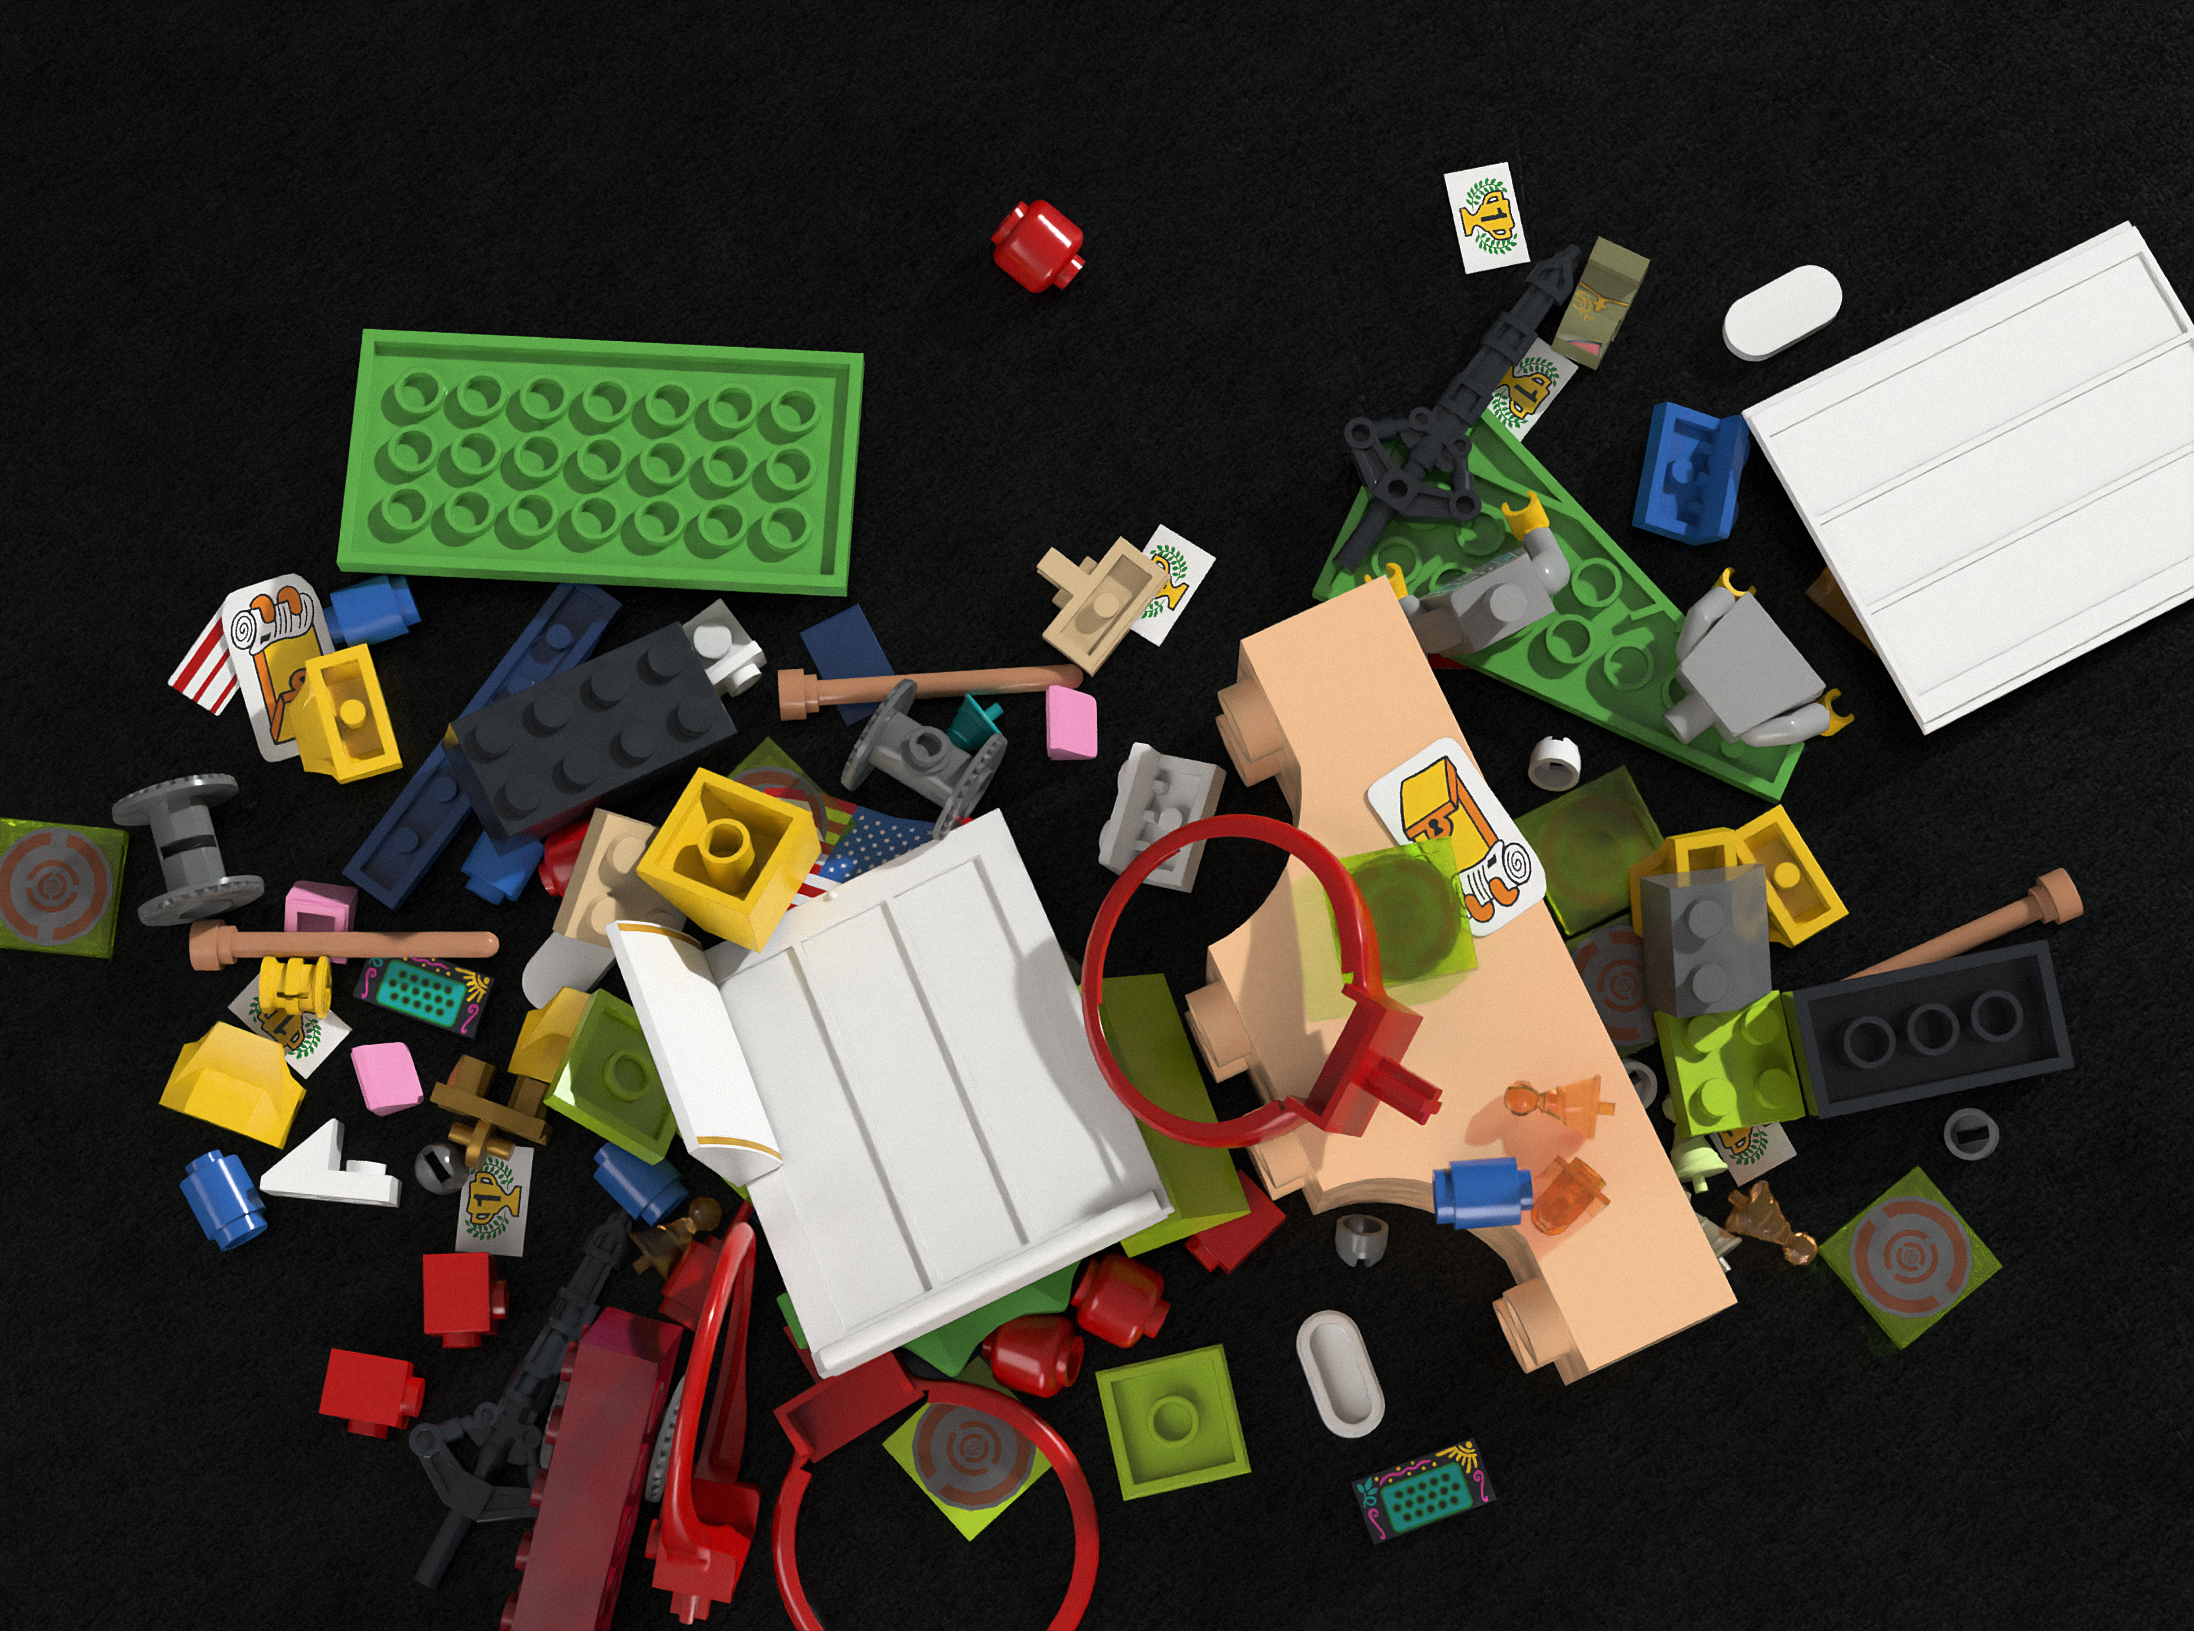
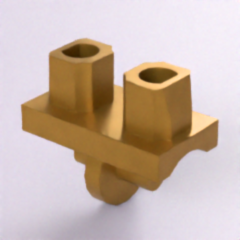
[430,1055,554,1170]

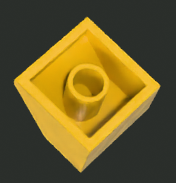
[636,767,822,953]

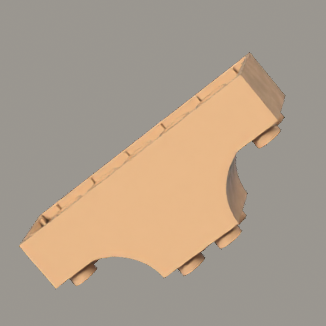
[1184,575,1738,1386]

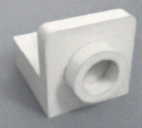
[682,598,767,698]

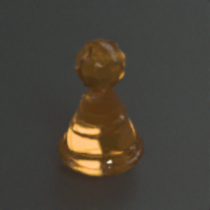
[1503,1073,1615,1141]
[1725,1180,1818,1266]
[629,1196,722,1282]

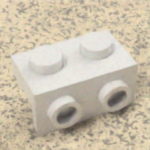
[1099,742,1227,893]

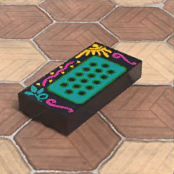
[353,958,498,1041]
[1351,1438,1497,1545]

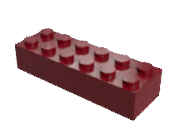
[500,1306,684,1631]

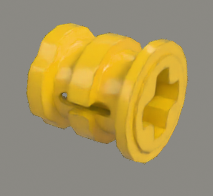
[259,956,332,1020]

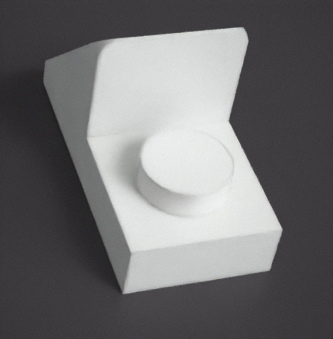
[260,1119,402,1208]

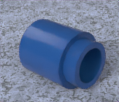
[322,574,422,648]
[461,830,548,906]
[593,1141,689,1228]
[179,1150,268,1251]
[1432,1156,1533,1230]

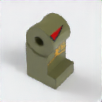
[1550,237,1650,370]

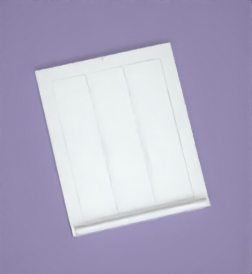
[1741,221,2194,735]
[704,808,1175,1379]

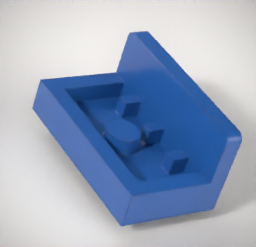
[1632,401,1750,546]

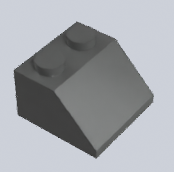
[1640,863,1772,1018]

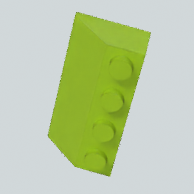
[1077,973,1251,1258]

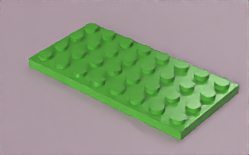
[337,329,865,597]

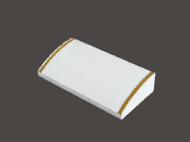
[604,920,784,1187]

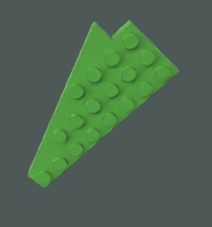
[1312,407,1805,805]

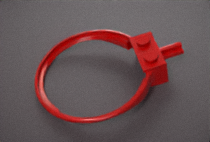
[1081,814,1443,1149]
[645,1222,762,1624]
[772,1325,1100,1631]

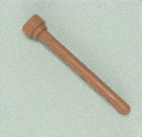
[778,664,1083,721]
[1840,868,2083,981]
[189,919,499,970]

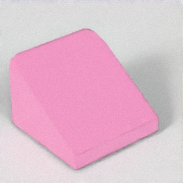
[1046,685,1097,760]
[284,881,358,964]
[350,1042,424,1117]

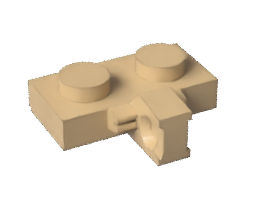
[1036,536,1171,677]

